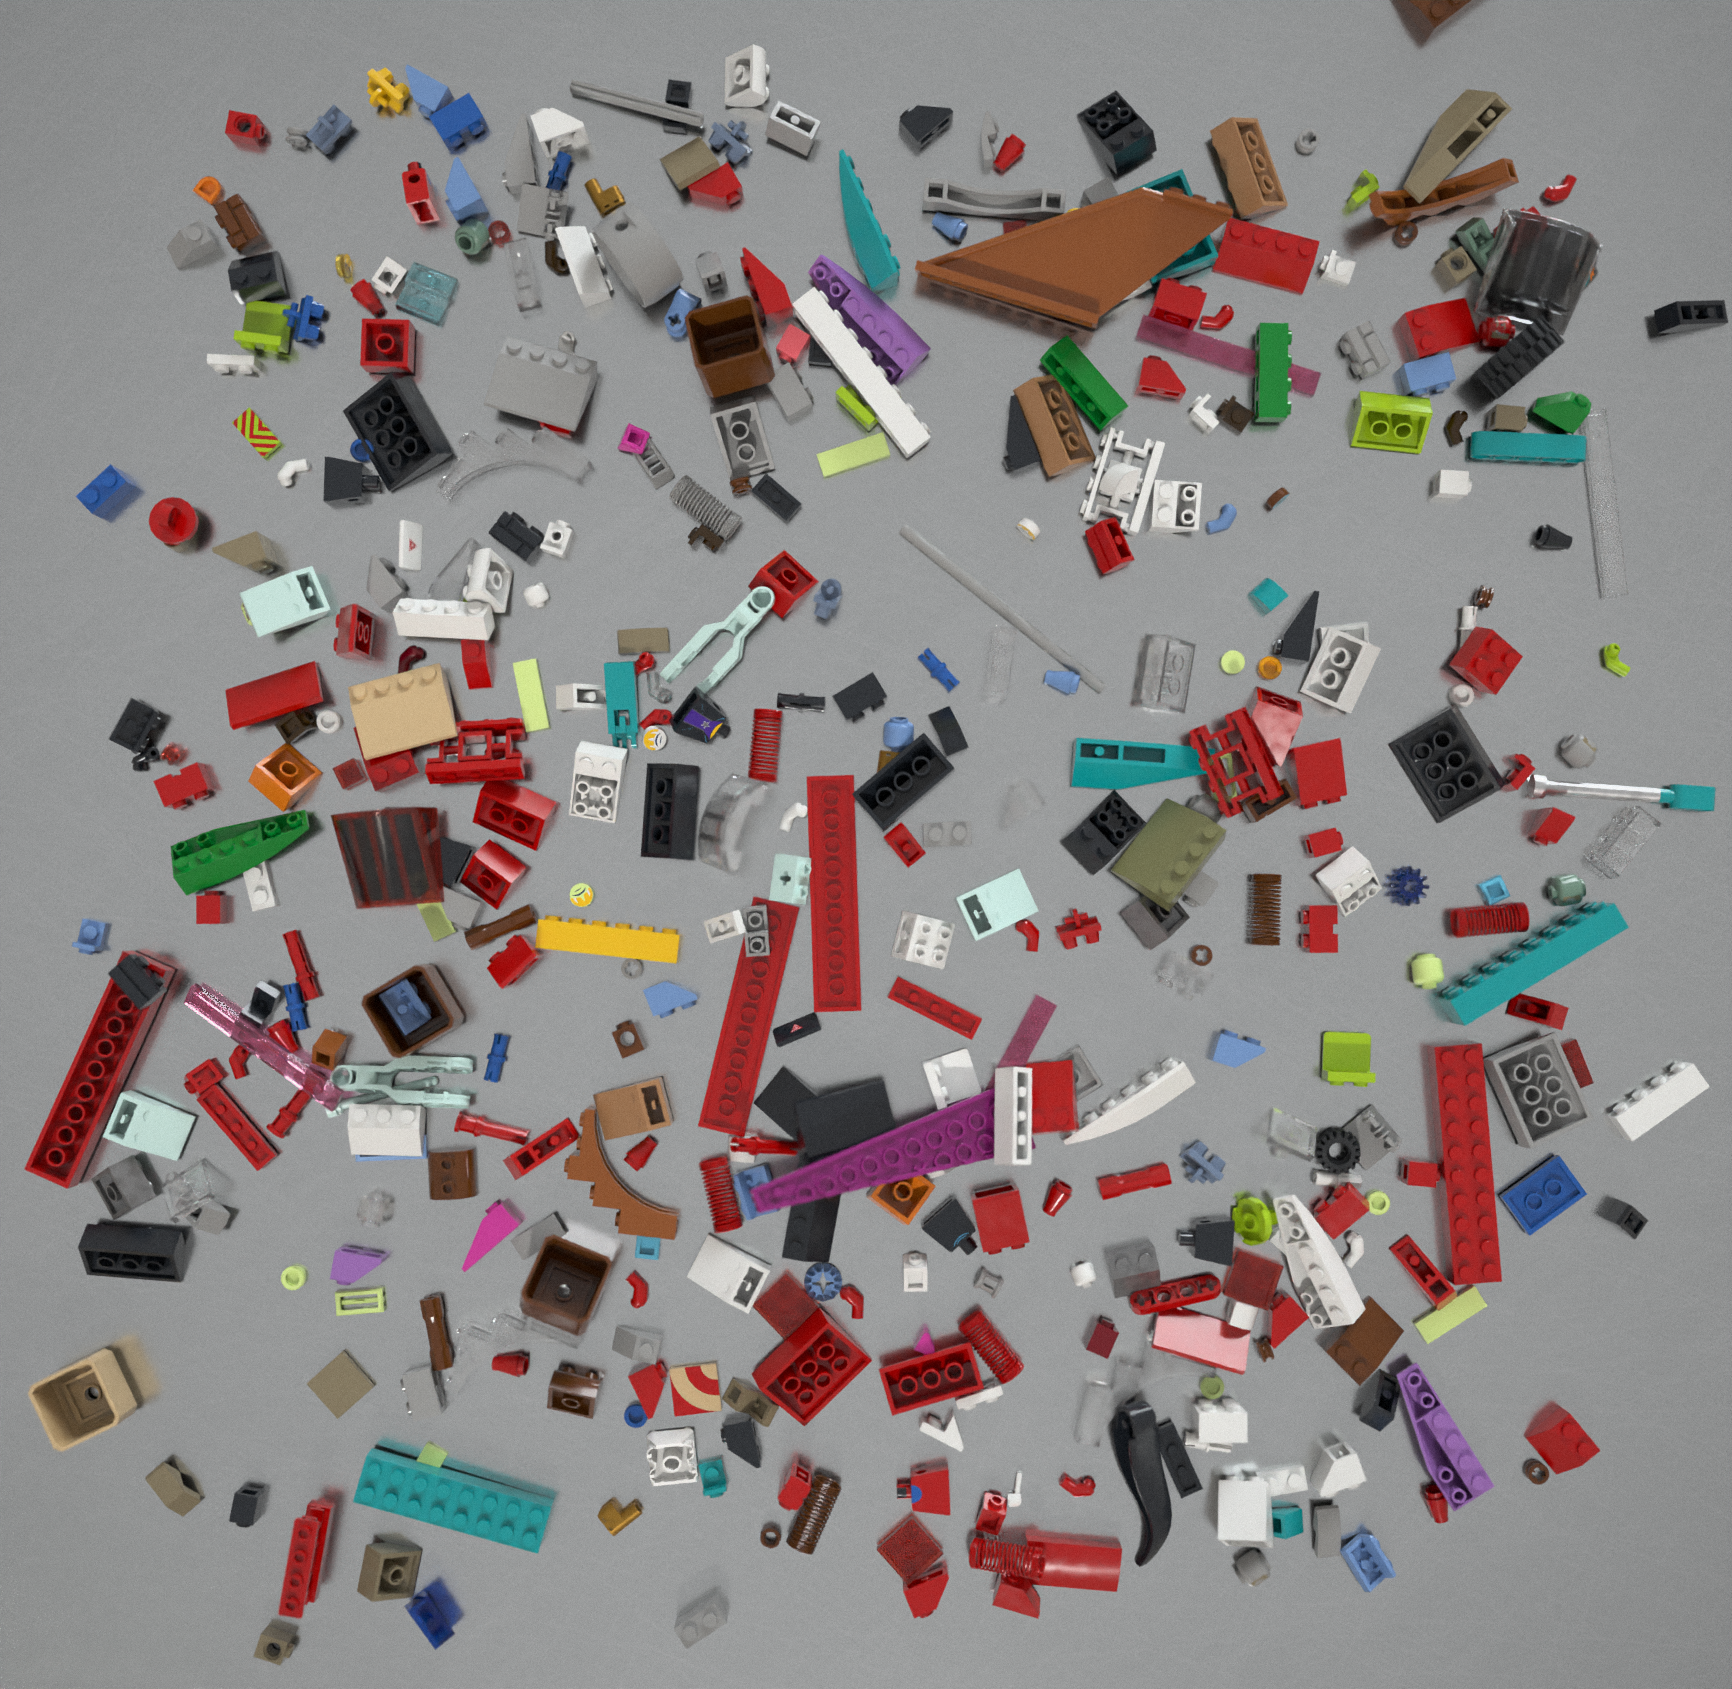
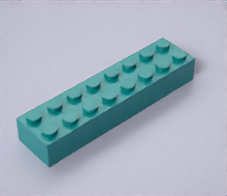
[1438,901,1629,1026]
[353,1448,554,1554]

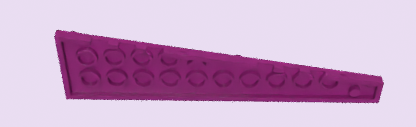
[750,1087,1036,1213]

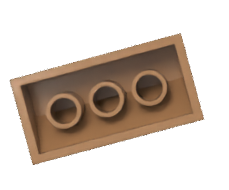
[1210,117,1288,219]
[1013,375,1096,477]

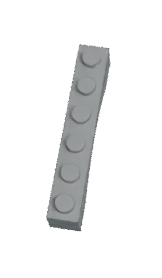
[922,178,1066,221]

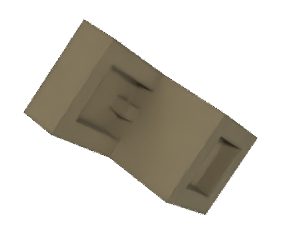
[722,1378,779,1427]
[145,1462,201,1517]

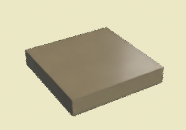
[660,136,720,190]
[307,1351,375,1419]

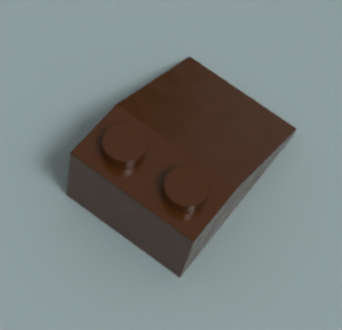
[1320,1296,1404,1386]

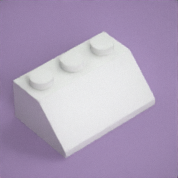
[555,226,613,308]
[1300,627,1381,713]
[347,1104,426,1157]

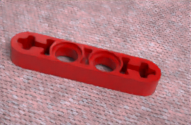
[1130,1275,1221,1315]

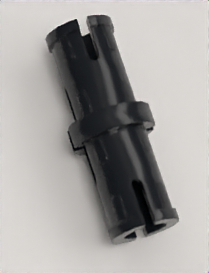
[777,693,825,712]

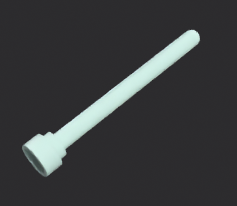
[324,1076,438,1118]

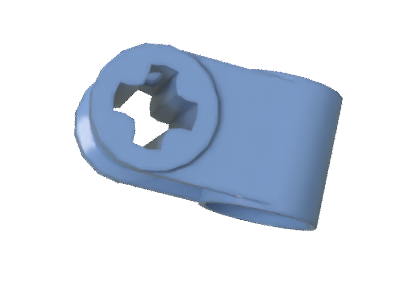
[664,288,702,338]

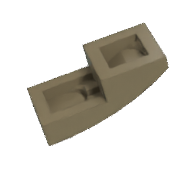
[617,628,669,654]

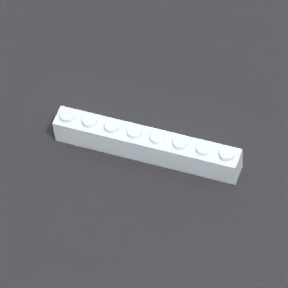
[792,287,931,458]

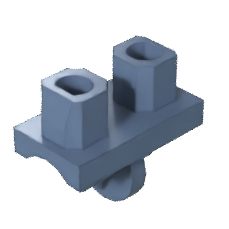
[306,104,353,153]
[708,120,753,164]
[813,578,842,619]
[1179,1141,1226,1184]

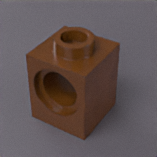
[612,1020,647,1059]

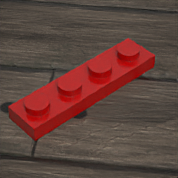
[887,976,982,1040]
[196,1083,278,1171]

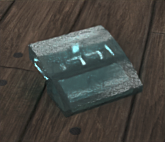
[395,262,458,326]

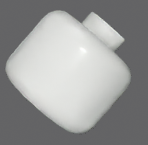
[523,582,549,608]
[1071,1263,1097,1288]

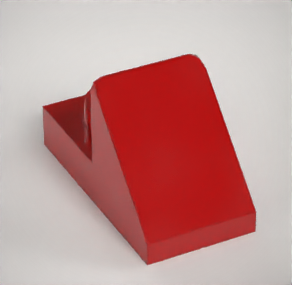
[883,822,926,868]

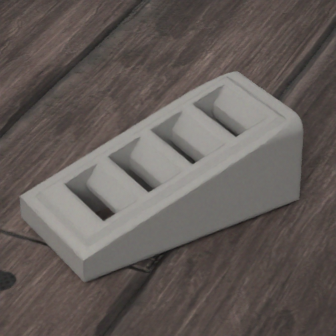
[631,437,675,489]

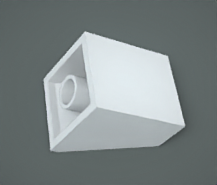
[1218,1476,1274,1548]

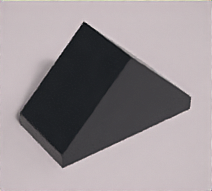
[1604,1199,1648,1239]

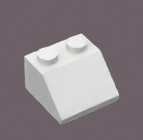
[530,108,590,158]

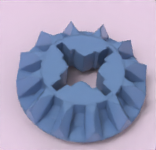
[804,1263,842,1302]

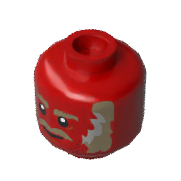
[1478,315,1515,347]

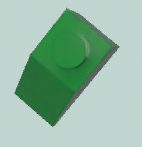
[1532,391,1592,435]

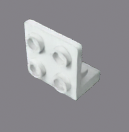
[891,910,955,969]
[922,1048,981,1110]

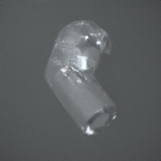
[646,672,672,703]

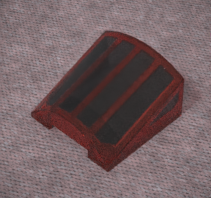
[331,807,444,909]

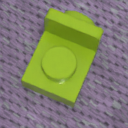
[1347,169,1380,211]

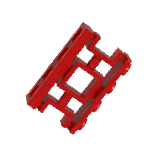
[1189,707,1284,818]
[425,717,526,784]
[278,1502,333,1619]

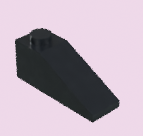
[1654,300,1728,333]
[1003,395,1041,475]
[1274,591,1319,664]

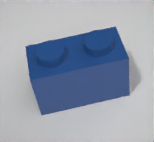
[429,93,487,149]
[76,464,136,518]

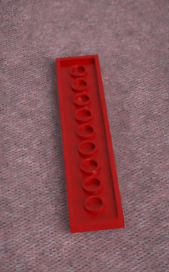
[807,775,861,1012]
[698,896,800,1137]

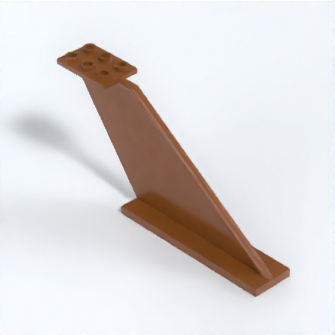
[915,187,1234,329]

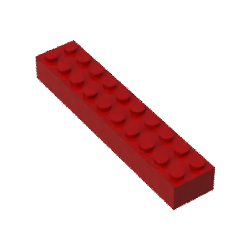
[24,950,175,1189]
[1427,1041,1502,1285]

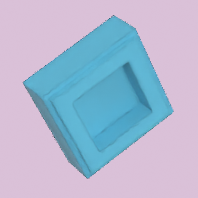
[1477,875,1510,906]
[635,1236,661,1260]

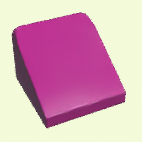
[618,423,650,454]

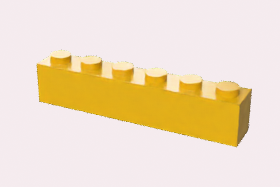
[535,915,682,963]

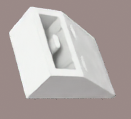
[569,740,628,823]
[687,1234,771,1314]

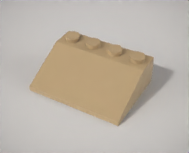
[348,663,458,760]

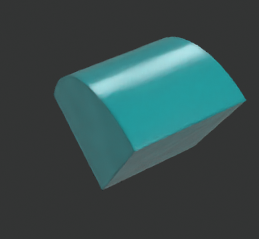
[1248,578,1289,614]
[1272,1507,1304,1539]

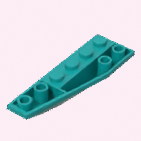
[839,149,901,294]
[1071,738,1215,790]

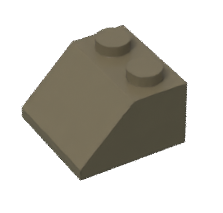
[212,531,279,574]
[357,1542,422,1602]

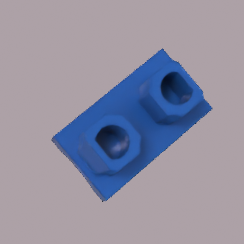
[282,295,324,341]

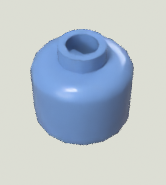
[883,717,914,752]

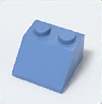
[445,157,489,223]

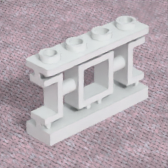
[1080,427,1165,536]

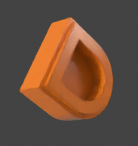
[193,176,223,207]

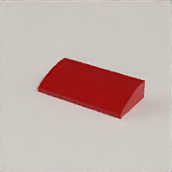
[1025,1535,1122,1592]

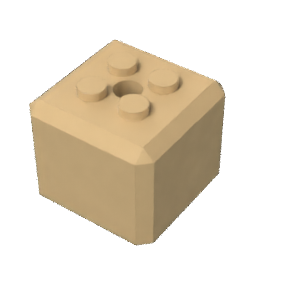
[28,1348,137,1452]

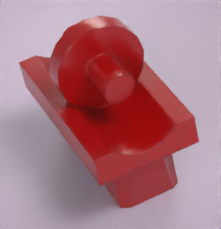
[1055,908,1102,950]

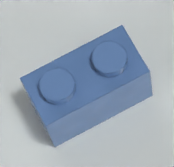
[1398,352,1456,397]

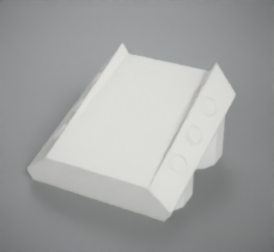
[646,1427,699,1486]

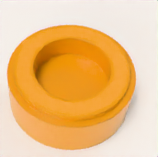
[1257,656,1282,680]

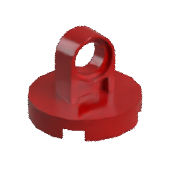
[149,497,199,545]

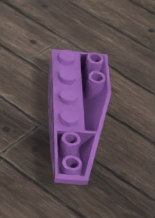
[808,254,931,386]
[1396,1362,1494,1512]

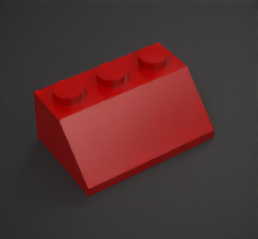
[472,780,556,851]

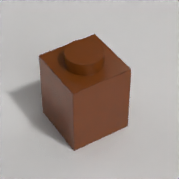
[311,1029,347,1071]

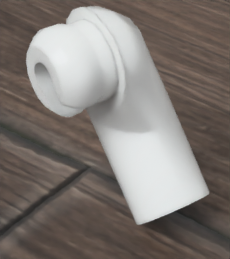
[558,331,577,356]
[277,458,309,486]
[1342,1232,1364,1269]

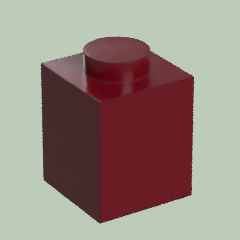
[1084,1318,1119,1359]

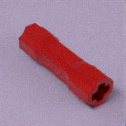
[1097,1164,1172,1200]

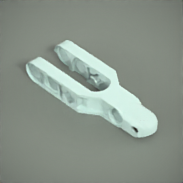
[660,586,775,695]
[330,1055,474,1109]

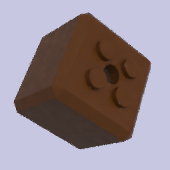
[685,295,775,398]
[361,964,464,1058]
[519,1234,612,1336]

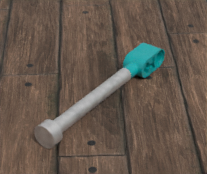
[1528,774,1716,811]

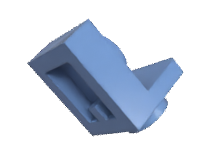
[72,918,109,955]

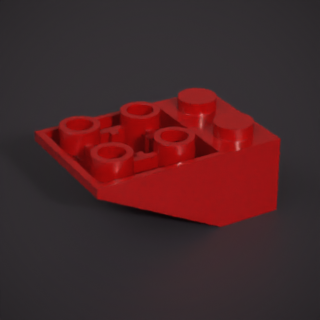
[740,247,794,328]

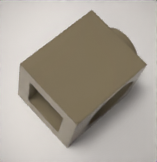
[1436,246,1477,289]
[1488,404,1528,433]
[253,1626,295,1666]

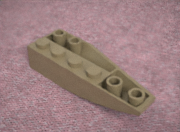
[1403,89,1512,204]

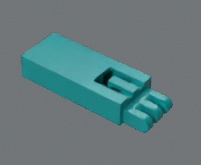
[604,661,639,749]

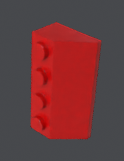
[1212,218,1320,294]
[879,1342,984,1416]

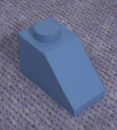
[405,64,453,118]

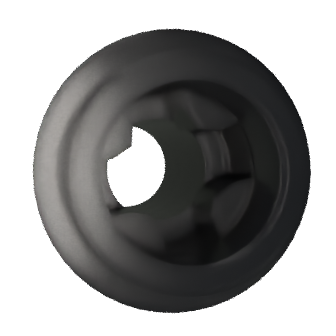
[1534,524,1573,550]

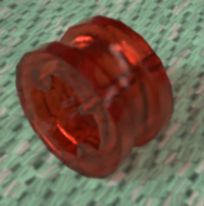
[488,220,511,245]
[160,742,184,766]

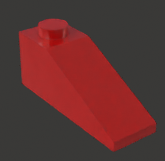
[503,1118,579,1180]
[1390,1235,1457,1311]

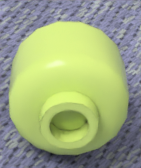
[1411,954,1444,989]

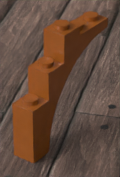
[1369,158,1519,226]
[564,1107,679,1240]

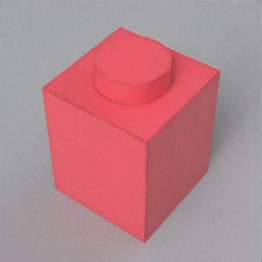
[776,324,810,365]

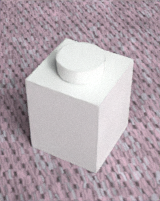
[1433,470,1472,499]

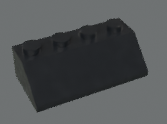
[852,733,955,832]
[641,763,699,860]
[782,1161,841,1262]
[78,1224,185,1283]

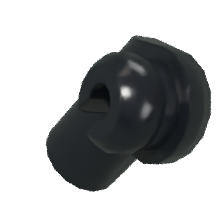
[131,747,160,772]

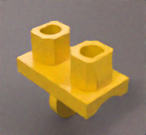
[367,68,410,114]

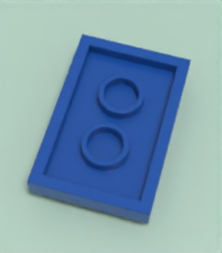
[1500,1154,1587,1236]

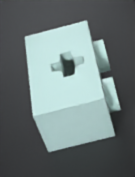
[769,853,812,905]

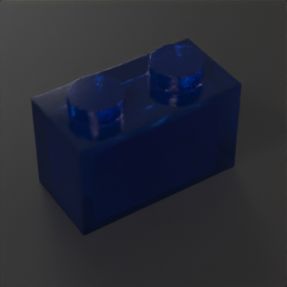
[404,1591,455,1650]

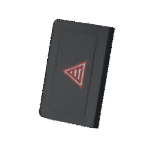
[773,1012,822,1047]

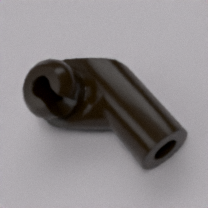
[545,241,568,273]
[1446,410,1468,446]

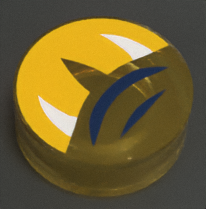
[335,254,352,278]

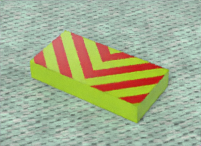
[232,407,282,459]

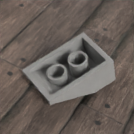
[710,395,775,481]

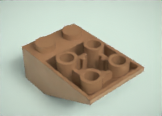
[593,1077,674,1141]

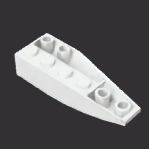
[1061,1057,1196,1145]
[1273,1195,1366,1329]

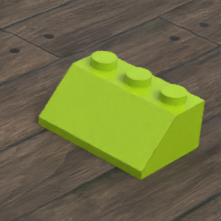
[1351,391,1433,453]

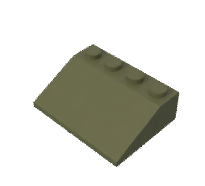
[1111,798,1227,912]

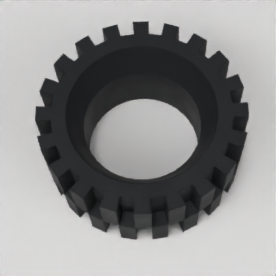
[1474,315,1565,399]

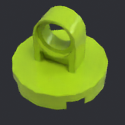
[1232,1197,1278,1246]

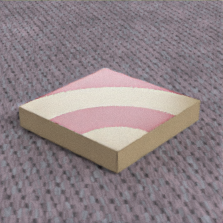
[669,1362,722,1417]

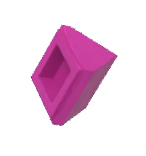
[914,1328,935,1354]

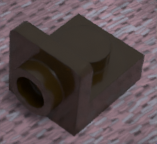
[1217,395,1254,434]
[688,524,726,552]
[275,707,318,745]

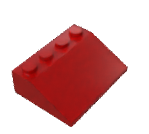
[752,1308,872,1427]

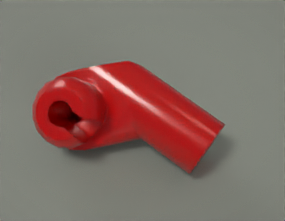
[1544,175,1577,202]
[625,1271,648,1308]

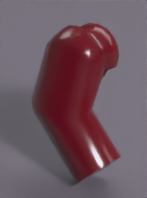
[398,645,424,674]

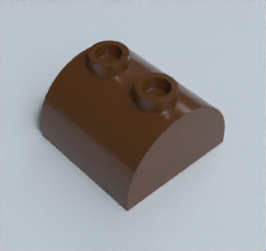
[427,1148,478,1200]
[547,1367,602,1419]

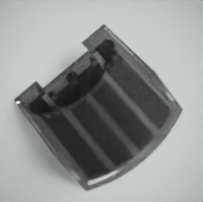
[1474,208,1603,335]

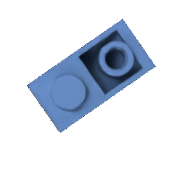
[643,981,699,1018]
[1209,1030,1266,1068]

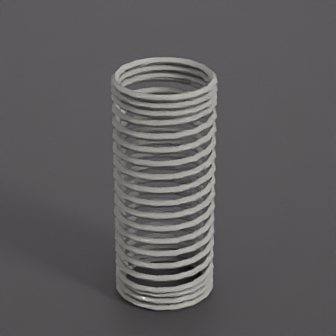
[669,475,742,541]

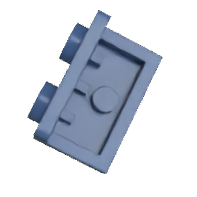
[378,978,431,1037]
[734,1164,781,1221]
[1340,1534,1396,1592]

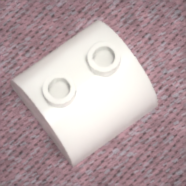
[724,44,769,108]
[463,548,513,613]

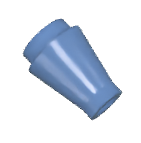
[932,212,968,242]
[1044,670,1080,694]

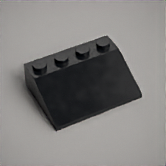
[343,372,453,491]
[1389,703,1505,823]
[793,1080,896,1168]

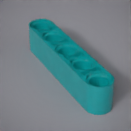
[1470,431,1587,463]

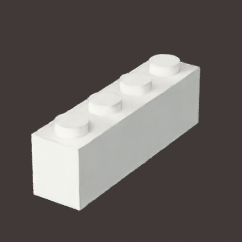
[392,598,495,640]
[1608,1061,1710,1141]
[994,1067,1032,1166]

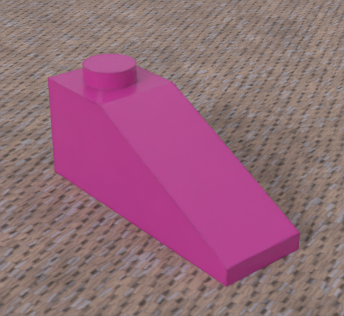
[462,1200,522,1272]

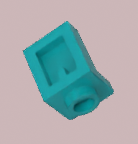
[698,1457,728,1498]

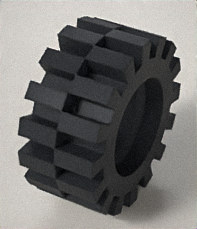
[1317,1128,1361,1174]

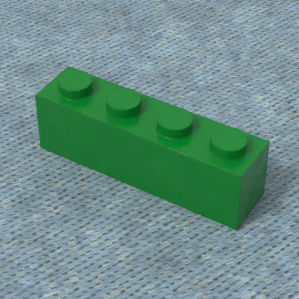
[1255,323,1292,422]
[1040,335,1128,431]

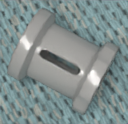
[973,1268,1004,1299]

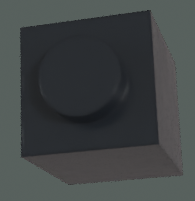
[229,1487,264,1528]

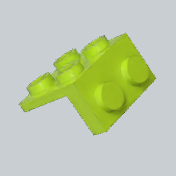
[233,301,292,354]
[1322,1032,1376,1087]

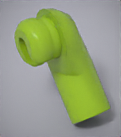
[1603,643,1630,677]

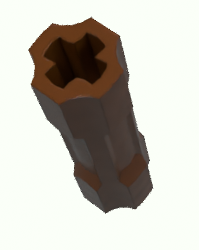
[464,904,538,950]
[420,1295,454,1371]

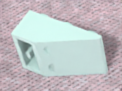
[239,566,331,638]
[955,869,1039,941]
[103,1090,196,1161]

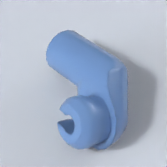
[1206,503,1237,533]

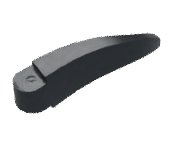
[1111,1400,1172,1567]

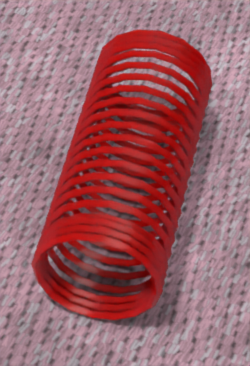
[747,709,783,782]
[1450,902,1530,938]
[698,1156,743,1233]
[958,1310,1024,1384]
[969,1537,1046,1580]

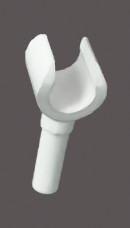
[1007,1472,1023,1507]

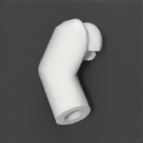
[779,802,808,832]

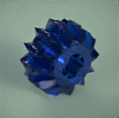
[1387,866,1429,906]

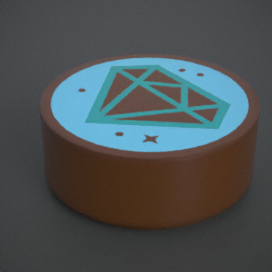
[1266,487,1290,509]

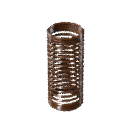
[1250,874,1282,946]
[786,1475,842,1555]

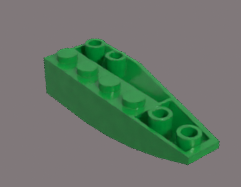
[171,810,309,896]

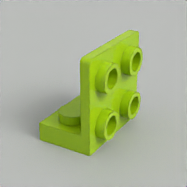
[835,384,901,431]

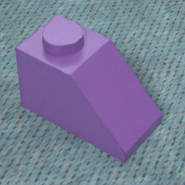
[330,1247,387,1285]

